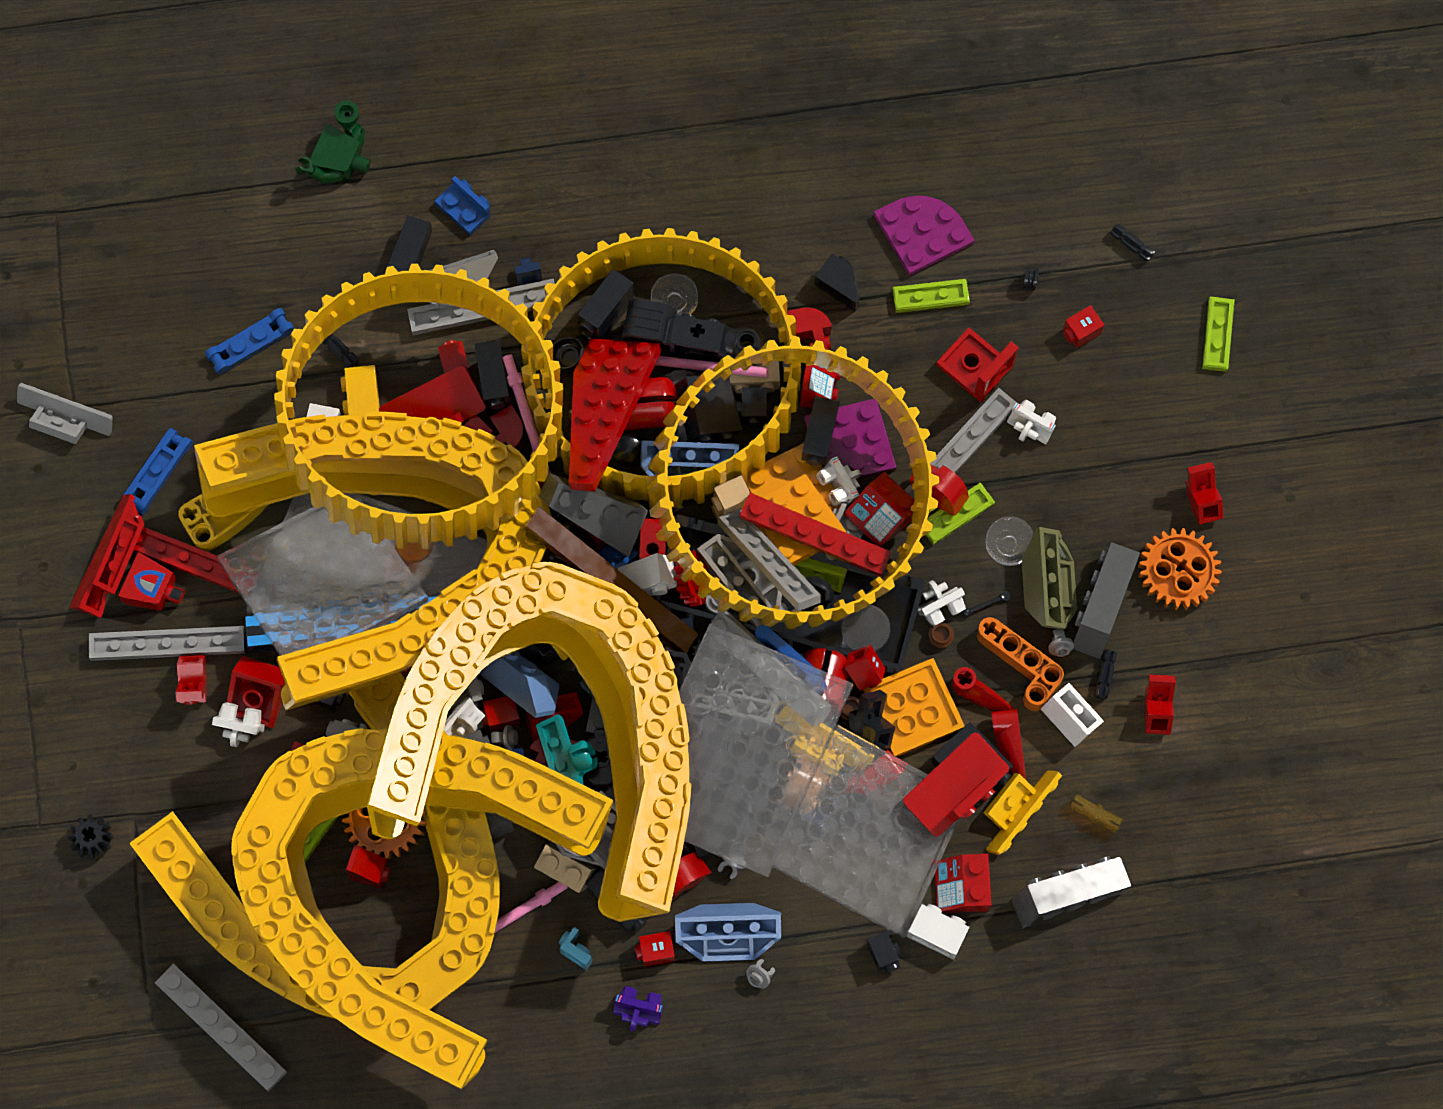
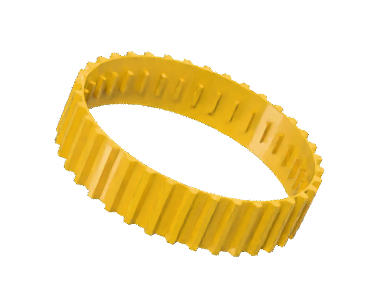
[521,228,801,508]
[274,264,563,549]
[647,338,939,630]

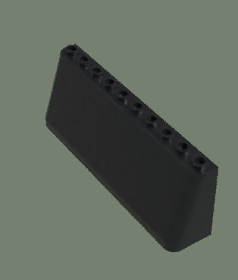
[655,514,926,673]

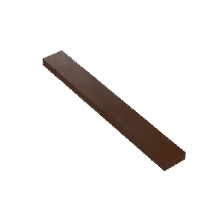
[523,507,698,653]

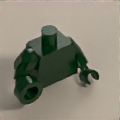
[295,100,371,184]

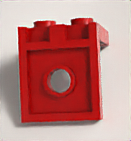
[936,328,1019,403]

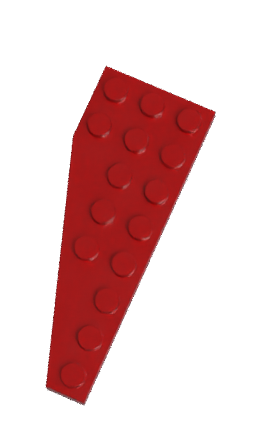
[569,338,662,492]

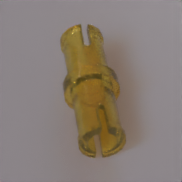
[1069,794,1123,833]

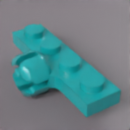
[536,714,598,785]

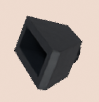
[814,254,859,311]

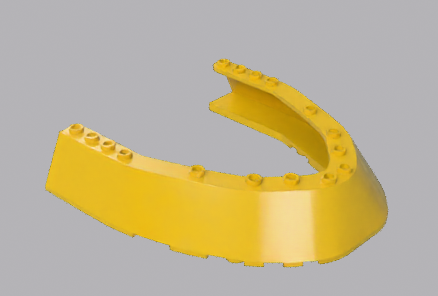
[194,412,551,710]
[367,562,691,922]
[129,673,500,1019]
[232,728,613,1089]

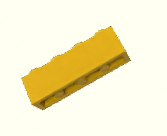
[341,365,380,415]

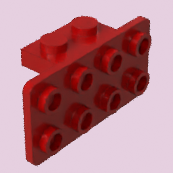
[379,365,486,423]
[903,733,1009,837]

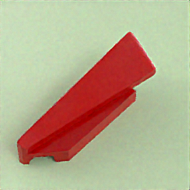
[70,494,144,618]

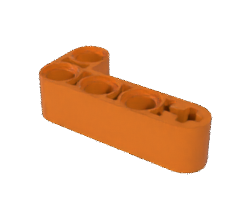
[977,617,1064,711]

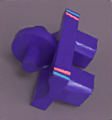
[613,986,663,1032]

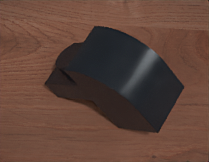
[849,690,895,754]

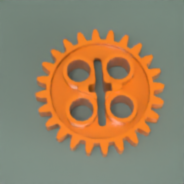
[1138,528,1222,610]
[342,808,427,860]

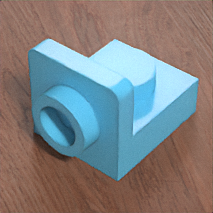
[559,927,592,970]

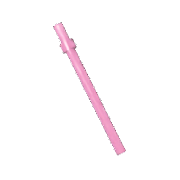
[502,354,551,483]
[655,356,769,378]
[495,882,568,933]

